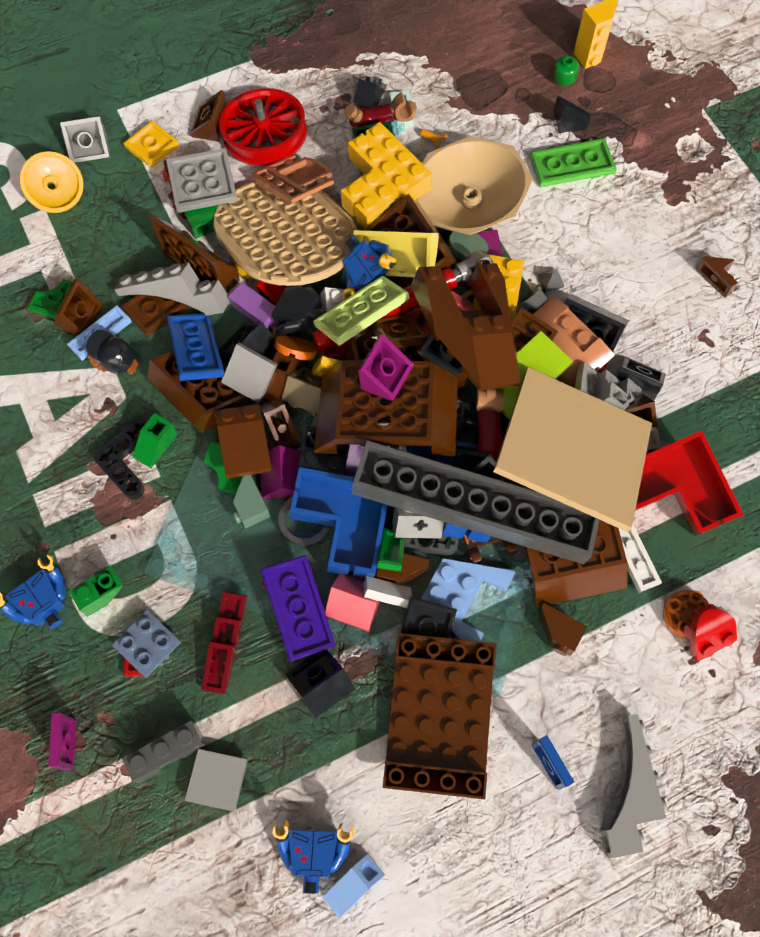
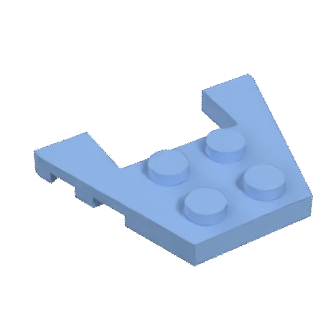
[421,559,516,642]

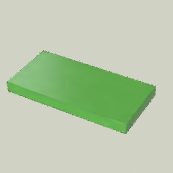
[529,138,617,188]

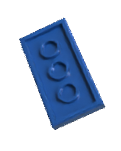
[167,314,224,381]

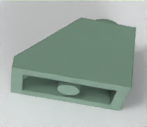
[232,475,270,529]

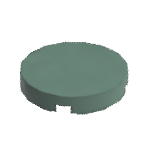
[447,231,489,261]

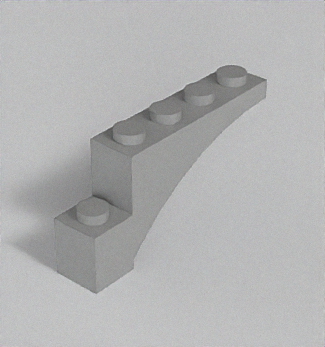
[114,262,230,316]
[601,714,667,858]

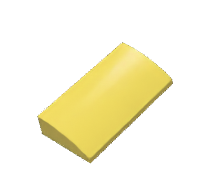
[354,230,439,277]

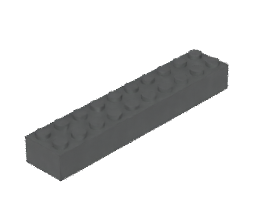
[351,441,600,564]

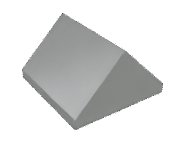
[60,116,110,163]

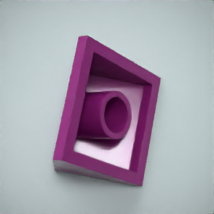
[358,334,414,401]
[260,445,301,499]

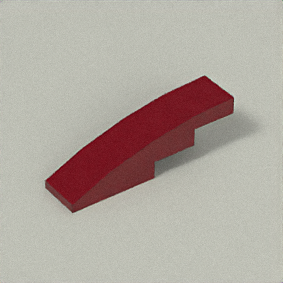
[201,591,248,694]

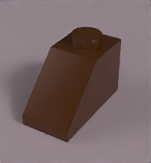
[259,398,300,448]
[538,603,587,656]

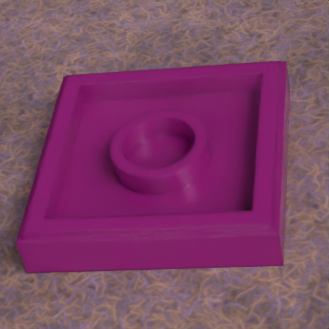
[48,713,77,771]

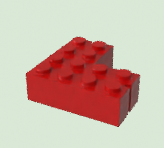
[635,430,744,536]

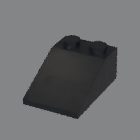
[419,333,463,378]

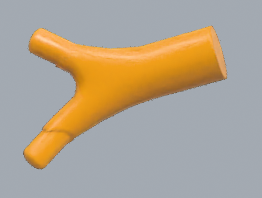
[420,129,448,150]

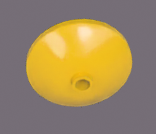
[20,152,83,213]

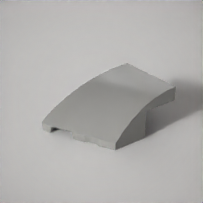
[575,361,642,410]

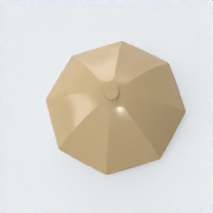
[416,136,533,235]

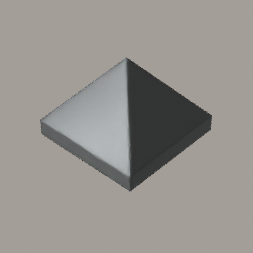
[537,269,564,292]

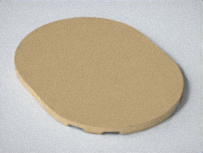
[213,182,357,286]

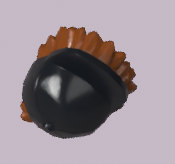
[86,330,139,374]

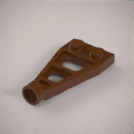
[512,307,558,352]

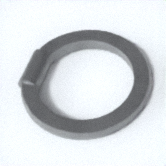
[278,495,331,546]

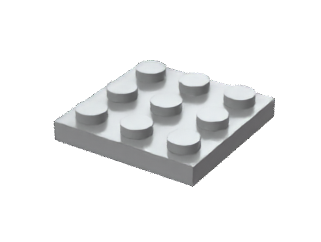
[166,148,238,213]

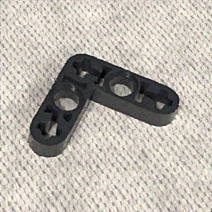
[94,419,147,500]

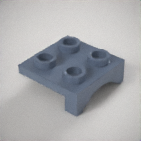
[112,610,181,678]

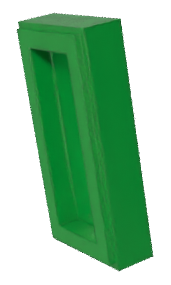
[377,528,405,572]

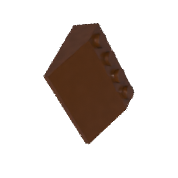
[365,193,458,289]
[149,215,240,293]
[147,351,250,433]

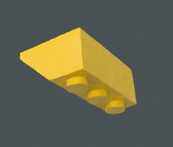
[573,0,618,69]

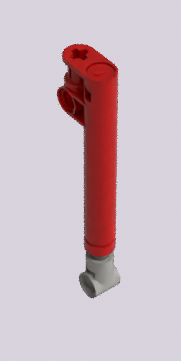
[312,251,494,361]

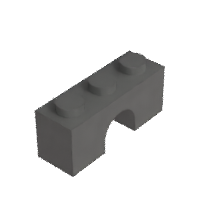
[122,720,207,784]

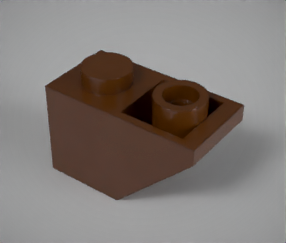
[376,553,430,585]

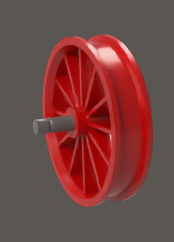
[219,88,307,166]

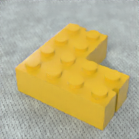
[341,122,432,230]

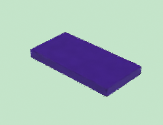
[260,555,336,662]

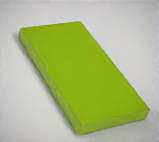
[495,331,573,420]

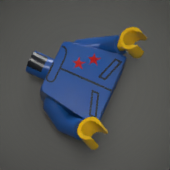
[342,236,396,300]
[0,553,66,629]
[272,820,354,894]

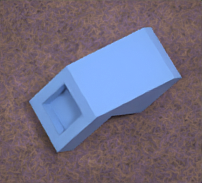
[322,854,385,919]

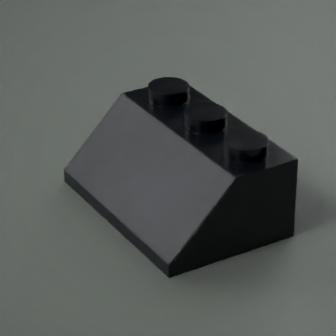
[564,294,629,363]

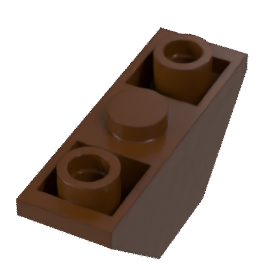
[262,351,304,403]

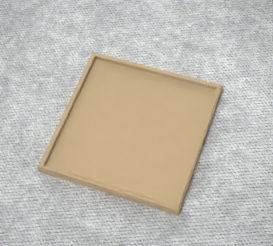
[493,367,652,532]

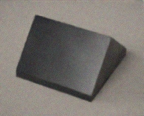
[616,357,666,401]

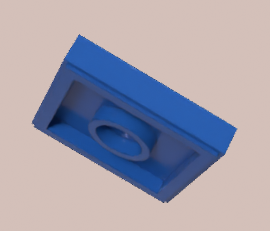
[532,735,575,790]

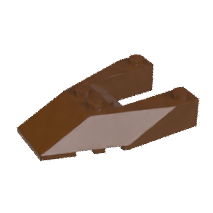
[411,263,521,390]

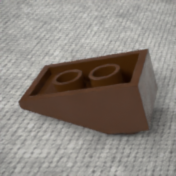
[214,404,272,479]

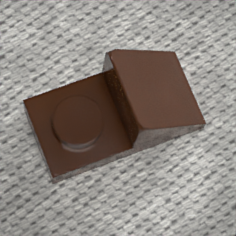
[696,256,738,298]

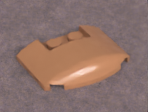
[251,155,334,205]
[517,296,614,388]

